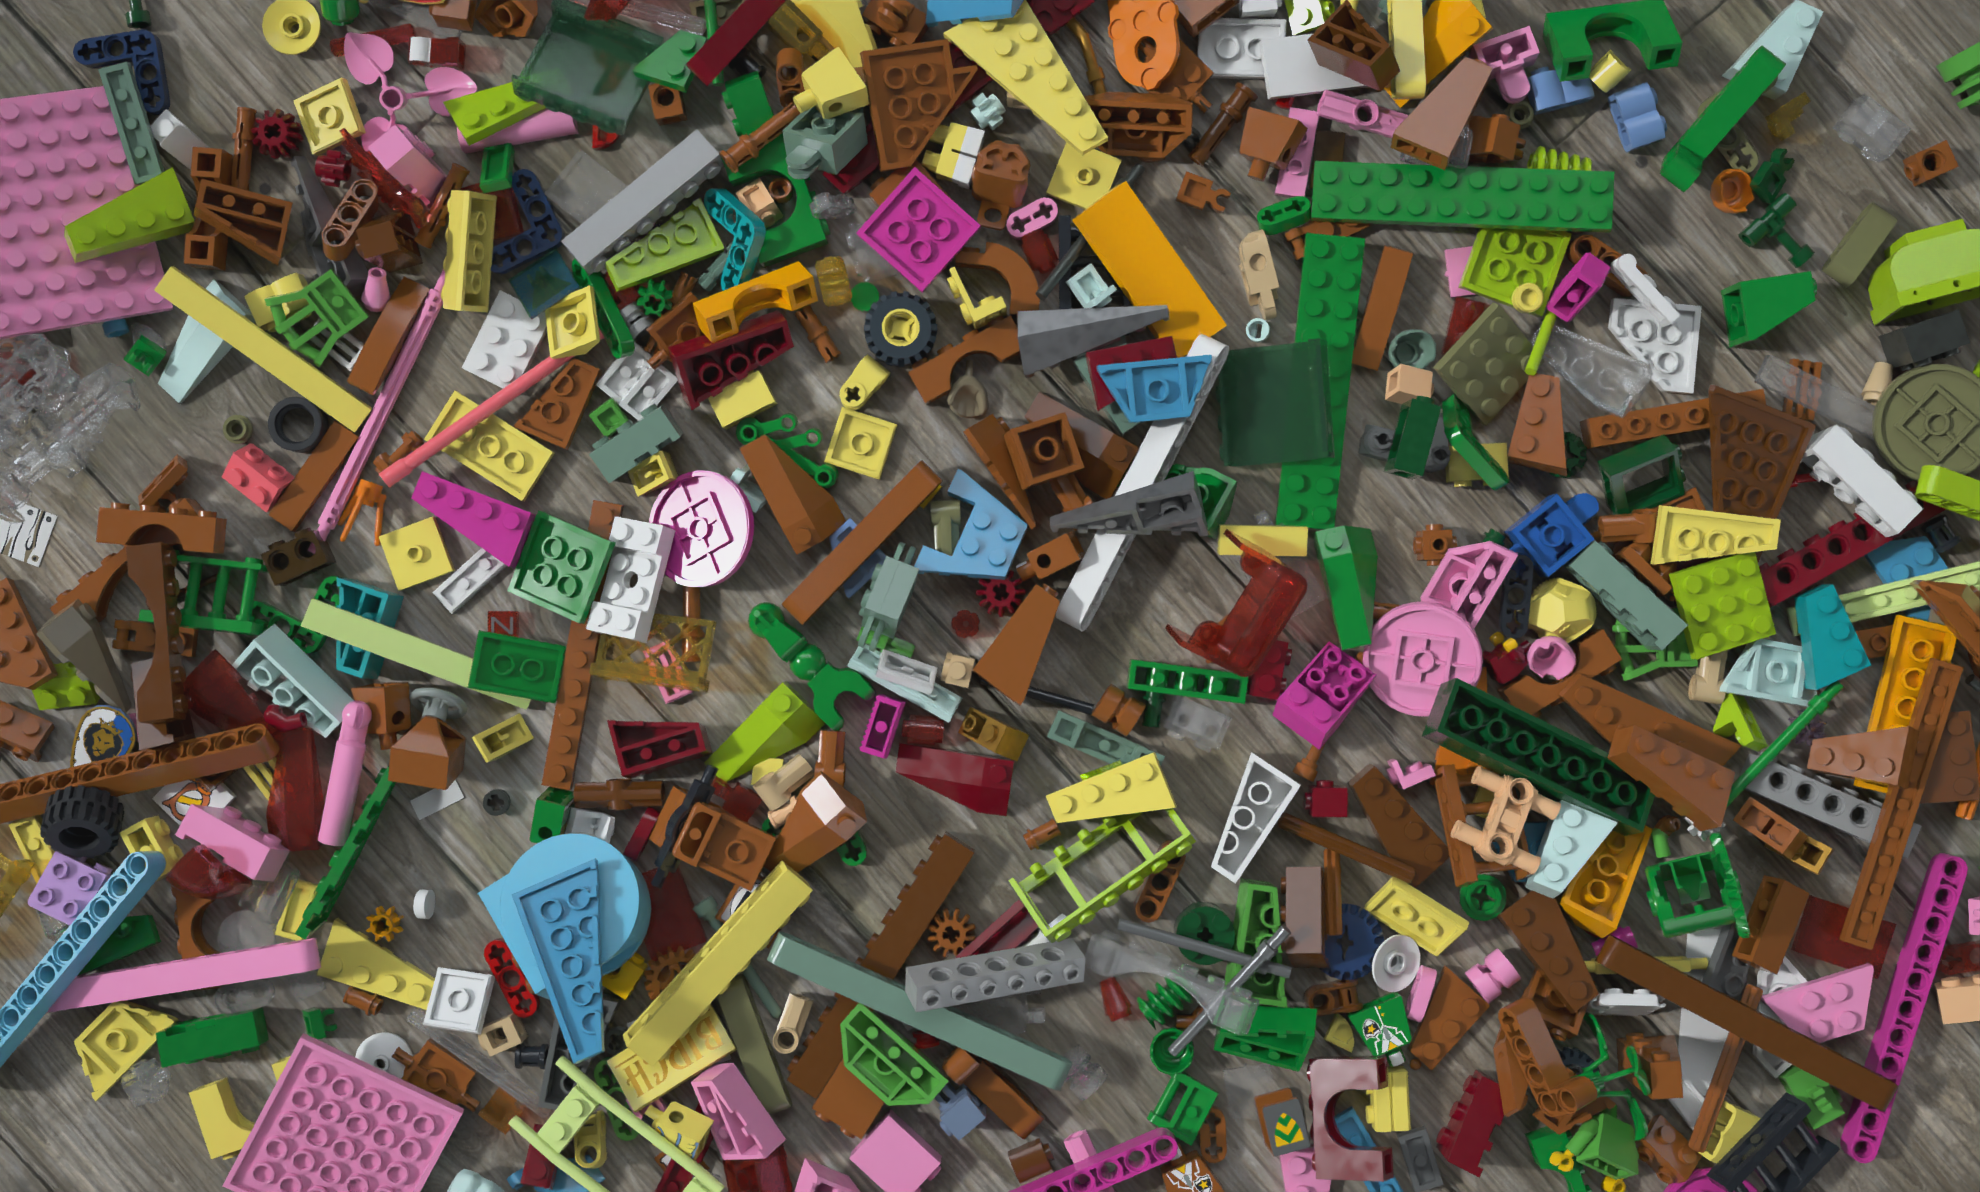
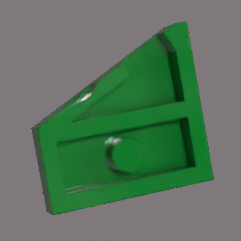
[633,30,708,93]

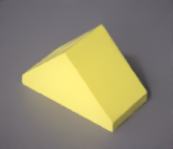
[628,450,678,497]
[472,713,534,763]

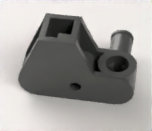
[1358,412,1451,473]

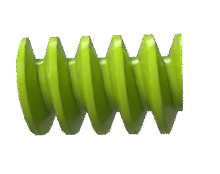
[1526,146,1592,171]

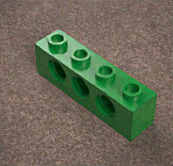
[1126,659,1249,704]

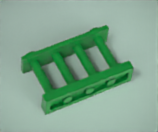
[138,549,269,636]

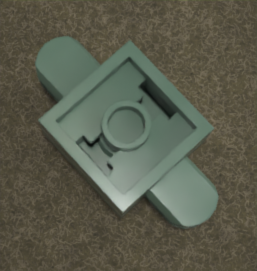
[782,106,868,179]
[858,542,919,652]

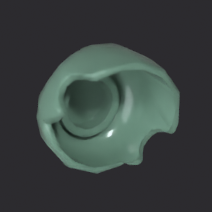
[1388,329,1436,369]

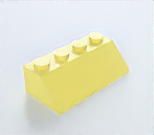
[441,190,497,313]

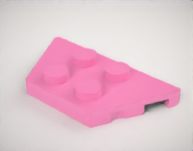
[1761,963,1874,1043]

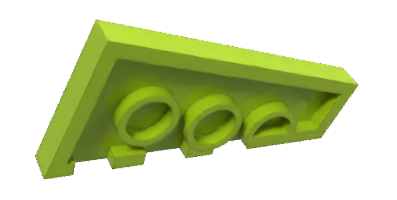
[443,69,573,146]
[605,198,725,292]

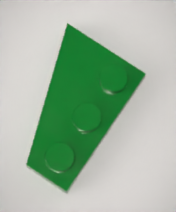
[58,915,161,976]

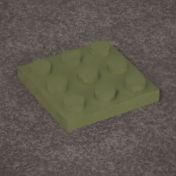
[1433,302,1545,426]

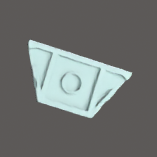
[1719,639,1817,707]

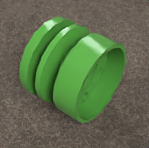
[1936,42,1980,110]

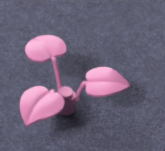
[344,32,477,170]

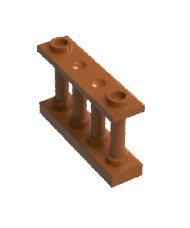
[1434,764,1533,887]

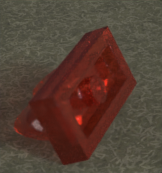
[1441,296,1485,355]

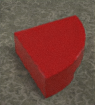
[592,119,624,150]

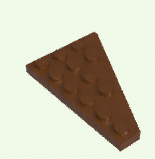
[1708,385,1816,562]

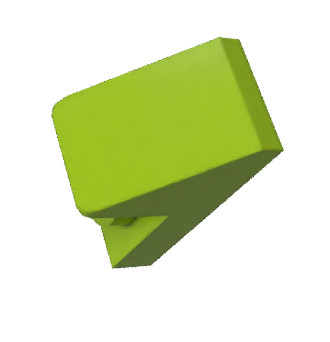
[1713,693,1768,752]

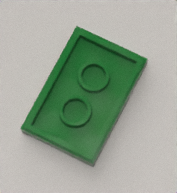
[467,630,566,704]

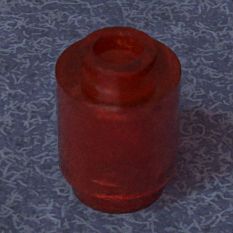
[1021,228,1059,274]
[902,714,944,745]

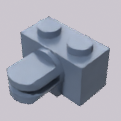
[935,1081,987,1140]

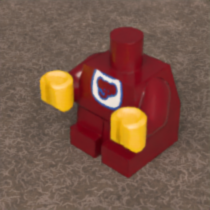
[1482,631,1531,684]

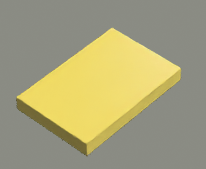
[1364,877,1469,957]

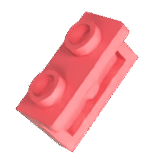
[222,443,294,513]

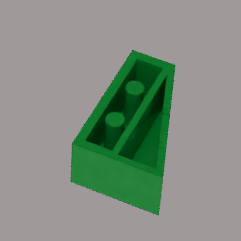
[1214,1005,1317,1072]
[155,1006,269,1068]

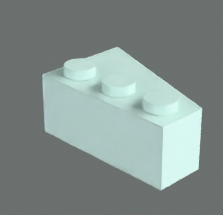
[1722,0,1824,100]
[1525,800,1618,899]

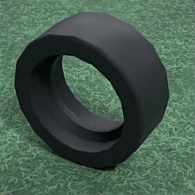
[267,396,329,453]

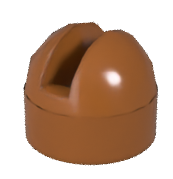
[768,178,793,204]

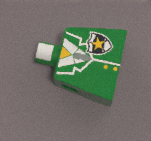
[1346,992,1412,1067]

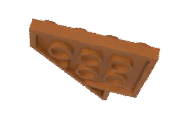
[860,39,978,171]
[0,577,58,690]

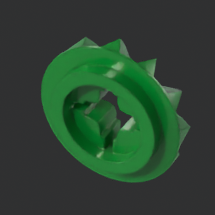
[1459,874,1506,921]

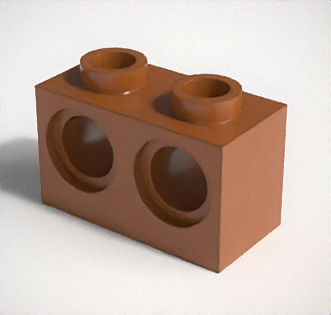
[1733,797,1808,860]

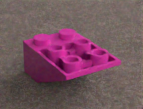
[1273,641,1376,750]

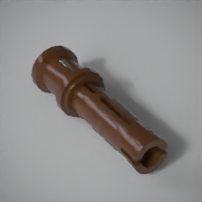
[1188,82,1258,167]

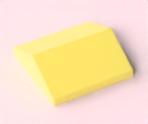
[545,285,600,359]

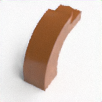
[955,242,1040,318]

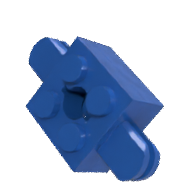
[1504,493,1599,578]

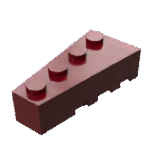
[668,310,794,411]

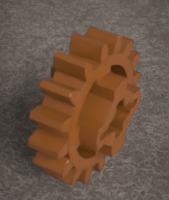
[644,946,695,1000]

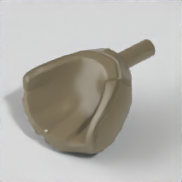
[947,360,988,418]

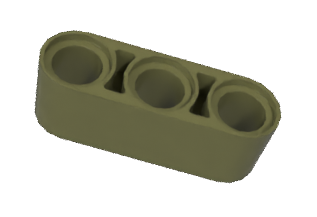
[1821,202,1897,288]

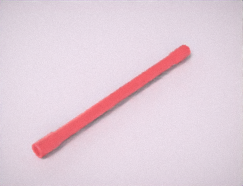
[379,326,604,488]

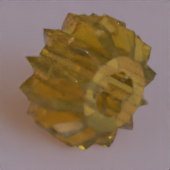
[815,256,852,307]

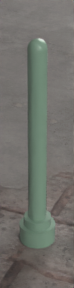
[692,895,782,1018]

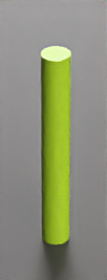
[1525,309,1557,376]

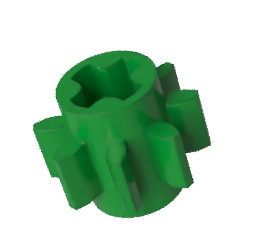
[637,279,674,317]

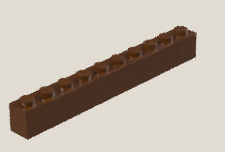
[787,831,975,1099]

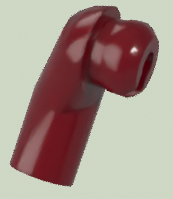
[263,704,307,732]

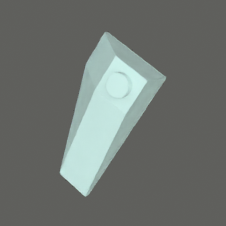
[158,279,255,403]

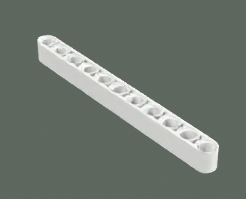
[1056,334,1229,632]

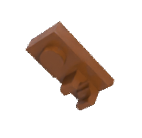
[138,454,188,513]

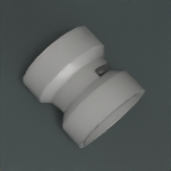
[620,300,655,341]

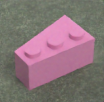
[175,804,290,882]

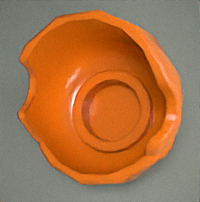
[1710,169,1755,214]

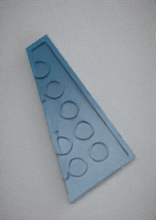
[511,858,605,1064]

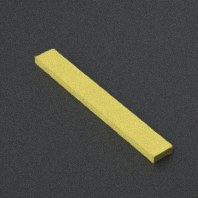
[154,266,373,433]

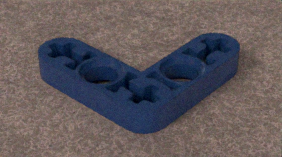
[73,30,170,115]
[491,169,565,275]

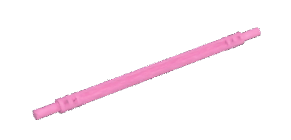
[308,269,445,554]

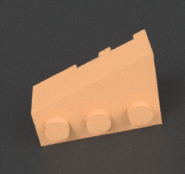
[1934,974,1980,1024]

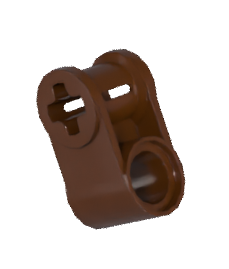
[1304,978,1363,1016]

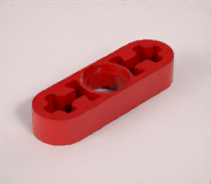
[484,938,540,1018]

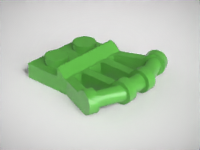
[264,268,369,367]
[1612,608,1698,681]

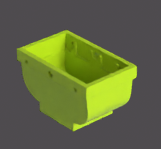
[1868,219,1980,326]

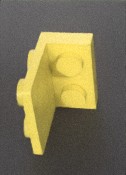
[947,266,1007,329]

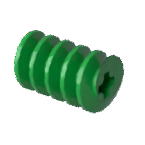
[1136,969,1202,1030]

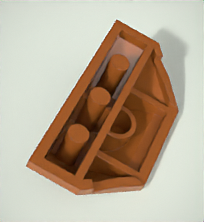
[1084,92,1193,158]
[1910,580,1980,665]

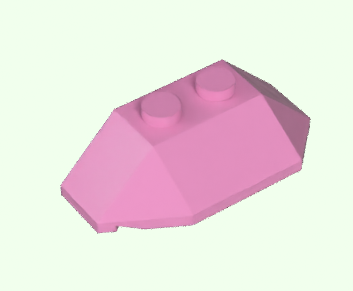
[1420,541,1518,629]

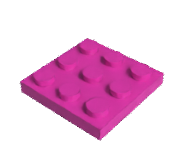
[856,167,981,293]

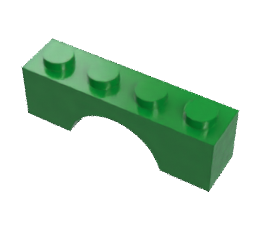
[1525,1126,1592,1192]

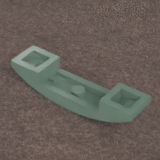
[1047,710,1165,767]

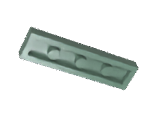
[98,62,165,185]

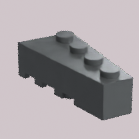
[538,992,623,1110]

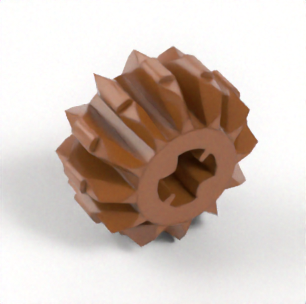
[927,908,976,957]

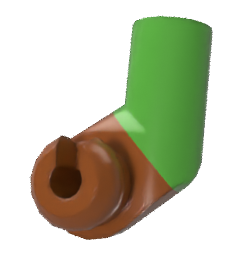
[1651,815,1681,858]

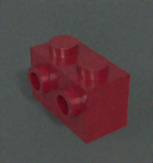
[1246,637,1292,700]

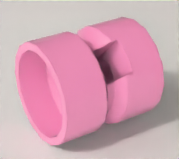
[1465,949,1521,1004]

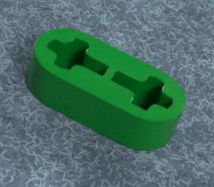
[1257,196,1312,235]

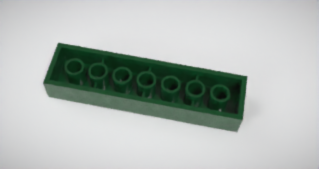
[1422,678,1655,836]

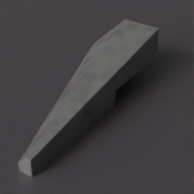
[291,156,368,297]
[1018,305,1170,378]
[1050,471,1208,536]

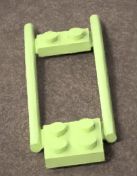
[508,1055,725,1192]

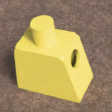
[793,47,869,119]

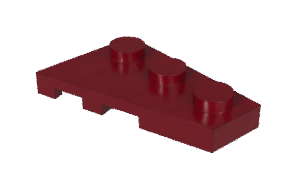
[1085,336,1177,411]

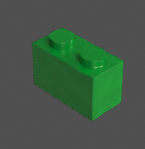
[722,70,774,137]

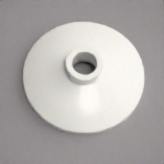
[1372,934,1420,992]
[355,1032,413,1079]

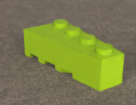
[64,167,195,263]

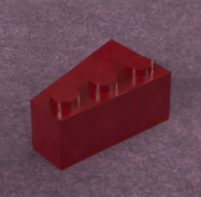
[607,720,713,779]
[1436,1070,1504,1178]

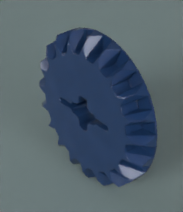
[1319,903,1384,980]

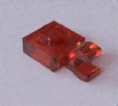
[711,776,762,822]

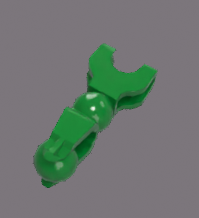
[748,602,877,731]

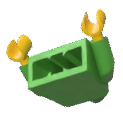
[1550,1105,1639,1192]

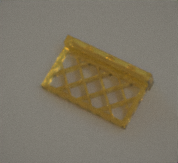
[589,613,717,693]

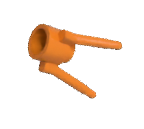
[337,479,387,546]

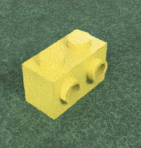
[119,815,186,882]

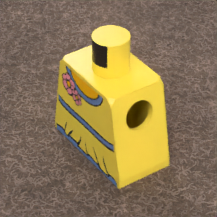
[642,1102,714,1161]

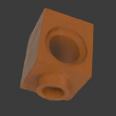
[648,83,688,126]
[1902,140,1959,187]

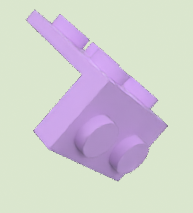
[28,851,113,925]

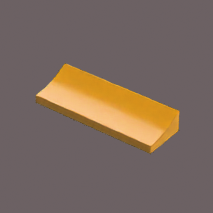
[1072,181,1227,358]
[1853,615,1957,793]

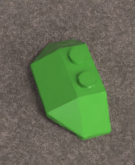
[840,1003,949,1106]

